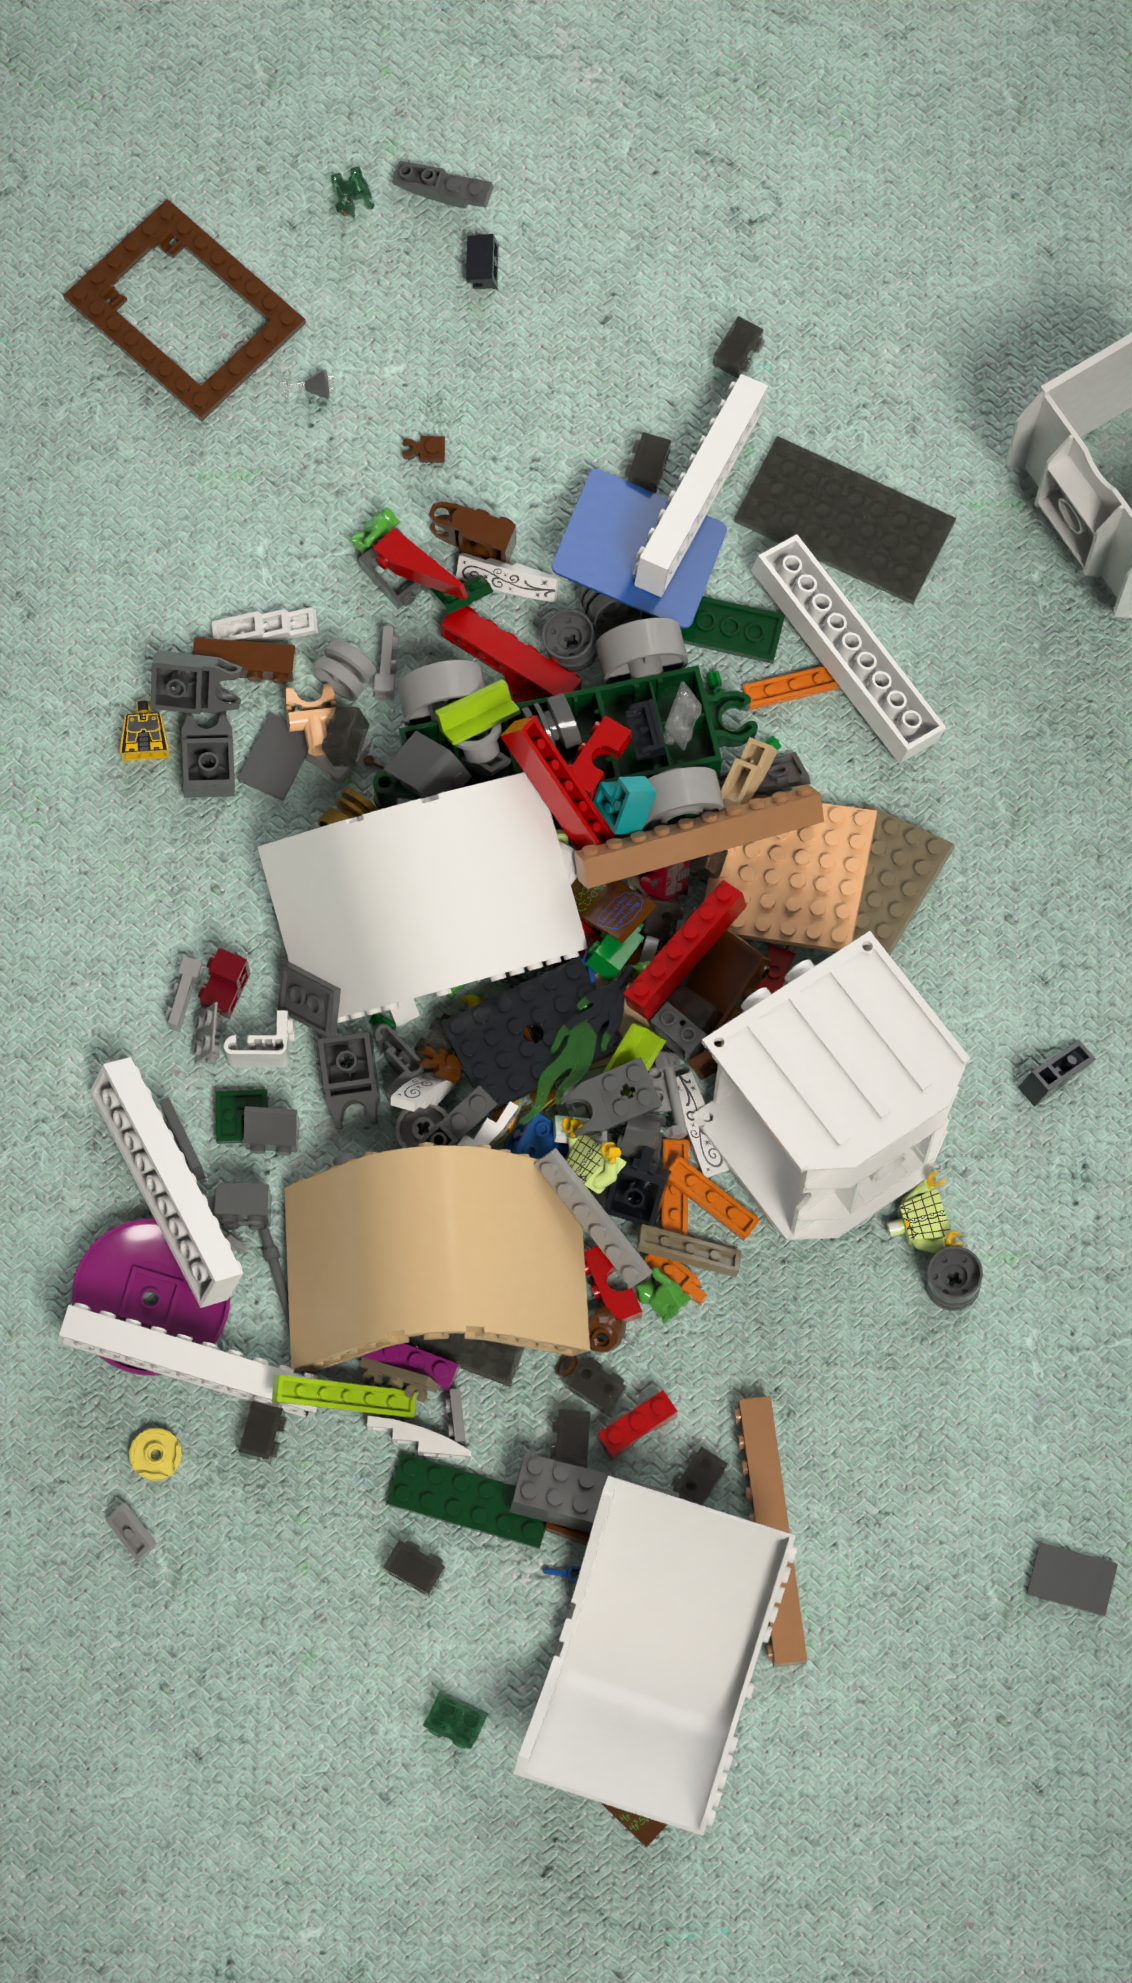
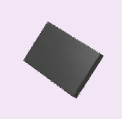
[238,713,308,801]
[277,962,341,1038]
[160,1097,205,1181]
[1026,1542,1118,1616]

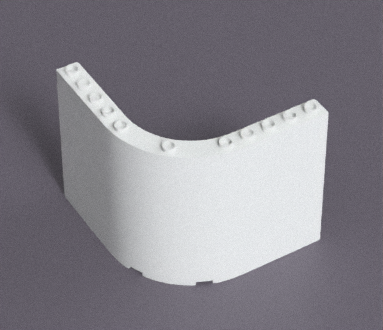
[257,772,588,1023]
[513,1476,798,1836]

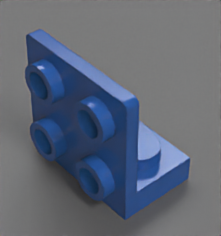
[502,1111,569,1159]

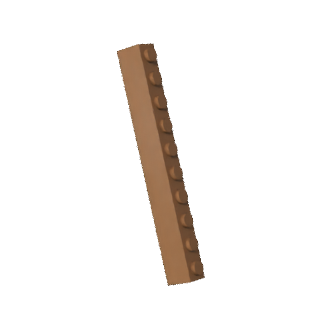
[574,785,824,889]
[734,1396,808,1668]

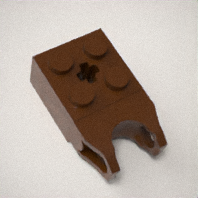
[429,502,517,564]

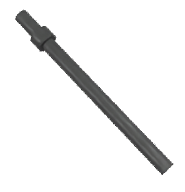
[259,1228,313,1376]

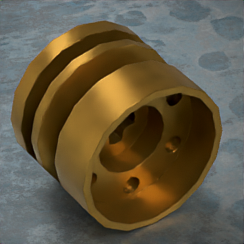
[317,787,378,827]

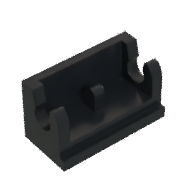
[466,234,499,289]
[625,699,665,761]

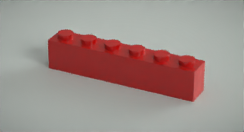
[441,606,582,698]
[500,715,616,851]
[623,880,747,1020]

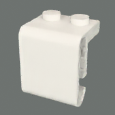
[224,1010,295,1068]

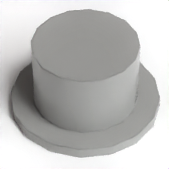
[455,723,502,764]

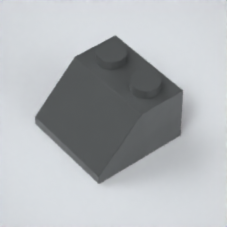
[244,1106,300,1156]

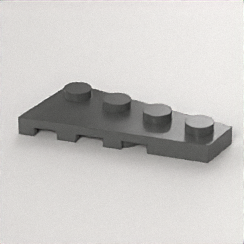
[718,752,811,793]

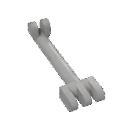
[655,1051,688,1140]

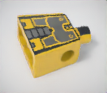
[120,701,171,761]

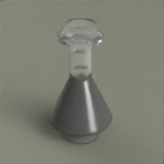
[280,369,336,399]

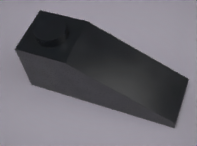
[1018,1040,1096,1107]

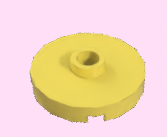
[129,1428,182,1481]

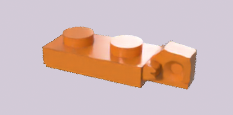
[643,1254,707,1306]

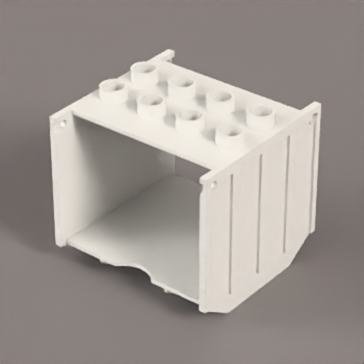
[1005,333,1132,622]
[692,931,970,1243]

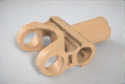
[285,683,340,756]

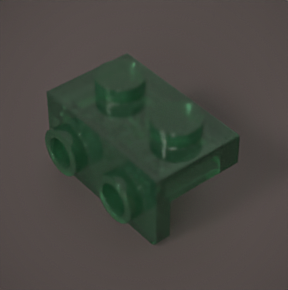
[423,1690,489,1749]

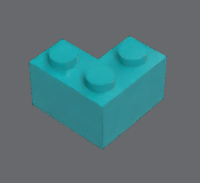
[593,776,656,834]

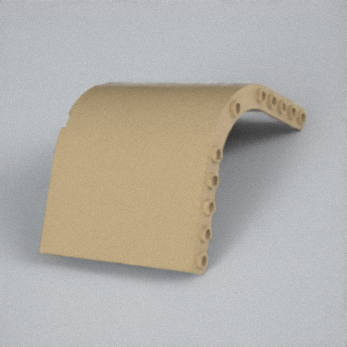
[284,1142,590,1373]

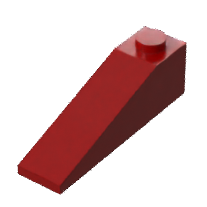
[373,528,468,600]

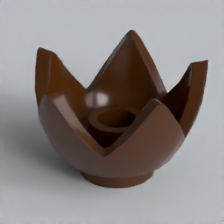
[588,1305,626,1353]

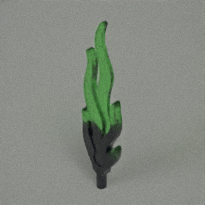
[520,965,636,1124]

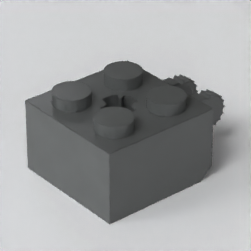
[206,1183,272,1230]

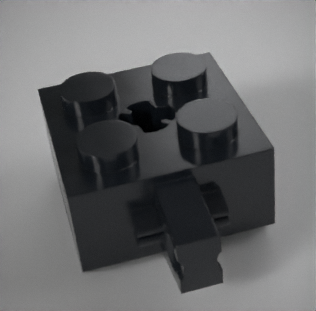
[604,1146,671,1227]

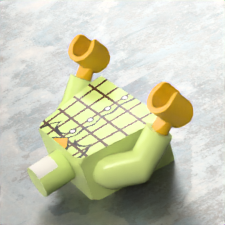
[562,1117,627,1194]
[886,1171,964,1254]

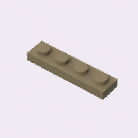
[636,1224,741,1278]

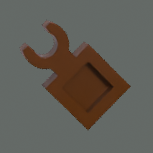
[403,436,445,463]
[419,1046,461,1083]

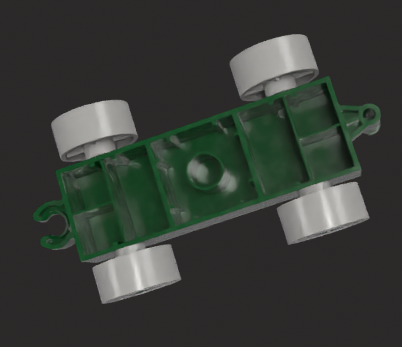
[373,618,758,832]

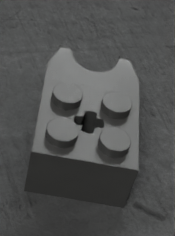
[150,650,242,714]
[181,711,235,798]
[318,1032,381,1130]
[559,1057,662,1137]

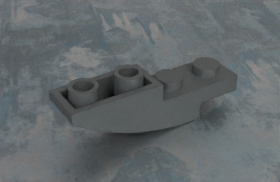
[392,161,494,209]
[413,1085,498,1147]

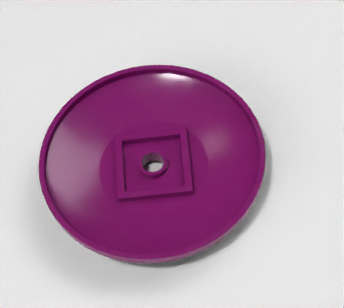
[72,1219,230,1376]

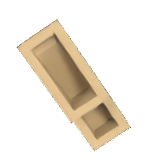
[721,737,778,808]

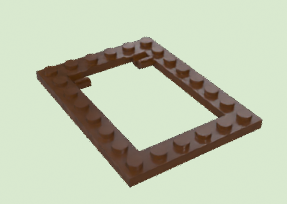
[63,199,306,421]

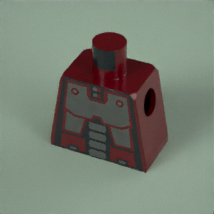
[640,860,691,899]

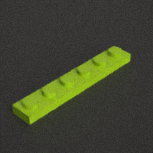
[272,1375,417,1418]

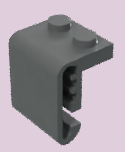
[383,731,472,799]
[375,1024,424,1108]

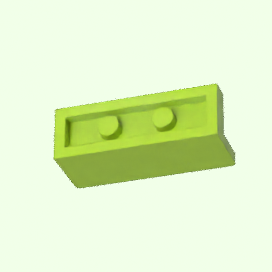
[435,679,521,745]
[603,1023,667,1099]

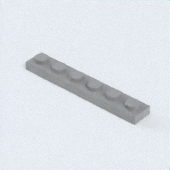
[534,1148,653,1288]

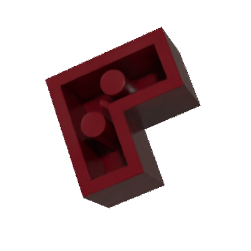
[198,948,251,1019]

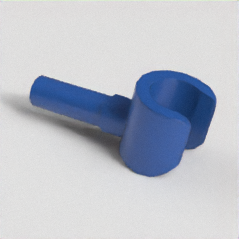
[578,949,596,984]
[544,1566,581,1583]

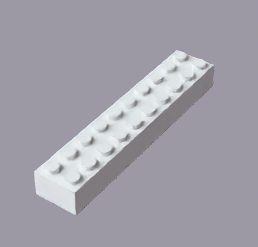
[633,374,768,598]
[751,534,946,764]
[90,1057,243,1308]
[57,1303,320,1420]

